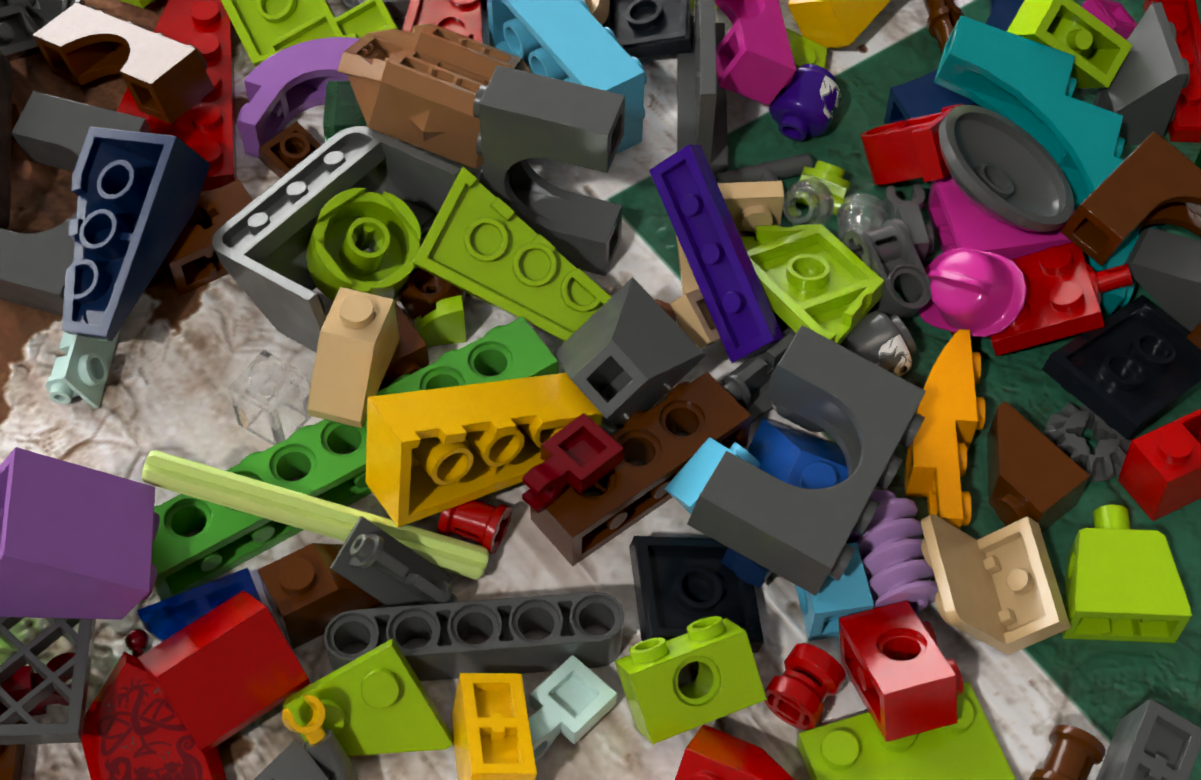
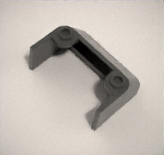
[212,126,461,352]

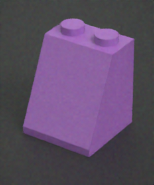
[0,447,160,620]

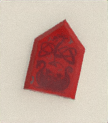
[82,652,227,780]

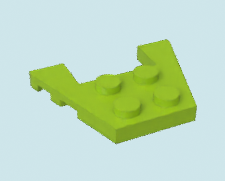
[221,0,399,67]

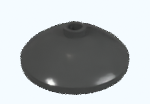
[939,105,1074,232]

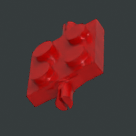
[950,242,1133,356]

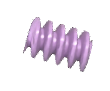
[849,490,938,614]

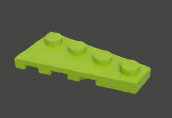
[413,166,611,342]

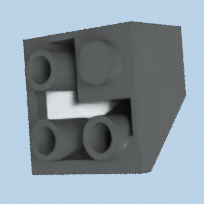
[1093,2,1190,145]
[553,277,706,429]

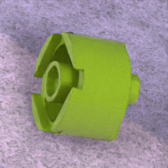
[306,188,421,302]

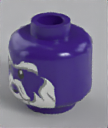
[769,64,841,141]

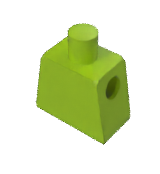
[1061,504,1192,643]

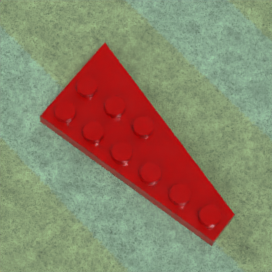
[116,0,237,191]

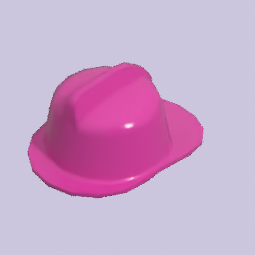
[918,248,1027,337]

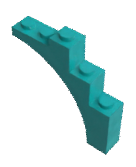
[934,15,1166,320]

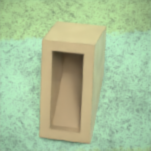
[307,287,400,428]

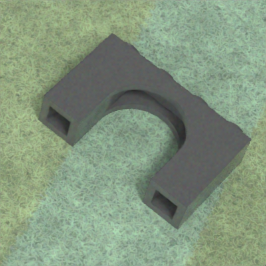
[473,65,625,276]
[0,91,152,316]
[687,325,926,596]

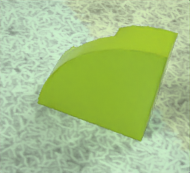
[413,295,467,347]

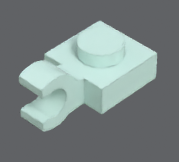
[528,655,617,763]

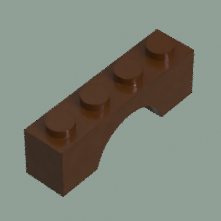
[33,2,214,124]

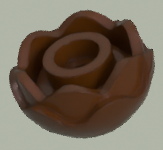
[399,267,466,320]

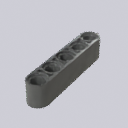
[324,592,624,681]

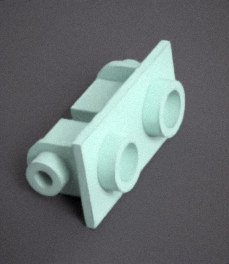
[46,328,121,409]

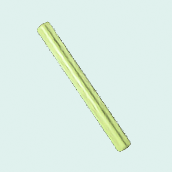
[142,450,489,580]

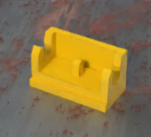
[451,673,537,780]

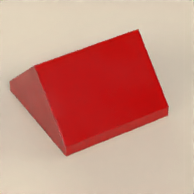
[138,590,310,755]

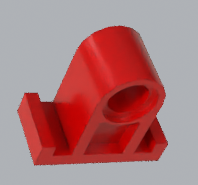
[860,103,963,185]

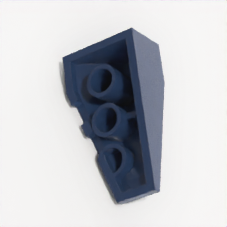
[62,127,211,341]

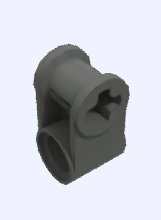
[843,218,932,322]

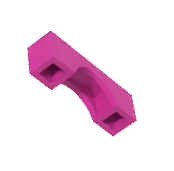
[715,0,796,105]

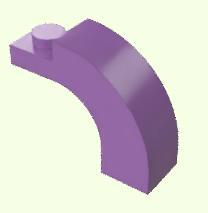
[237,37,360,158]

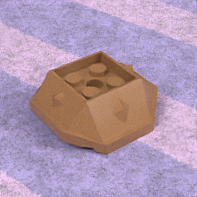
[338,23,531,169]

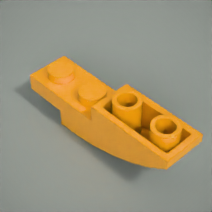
[905,329,986,530]

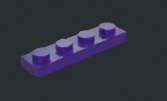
[649,144,784,363]

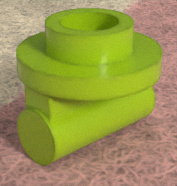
[792,160,852,217]

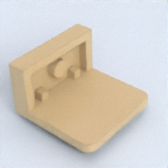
[921,514,1071,655]

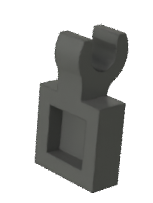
[883,184,934,266]

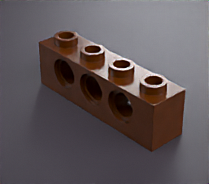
[530,372,751,566]

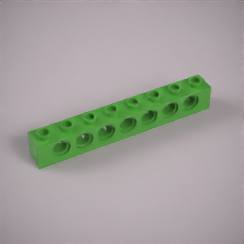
[151,316,558,606]

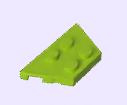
[740,224,884,345]

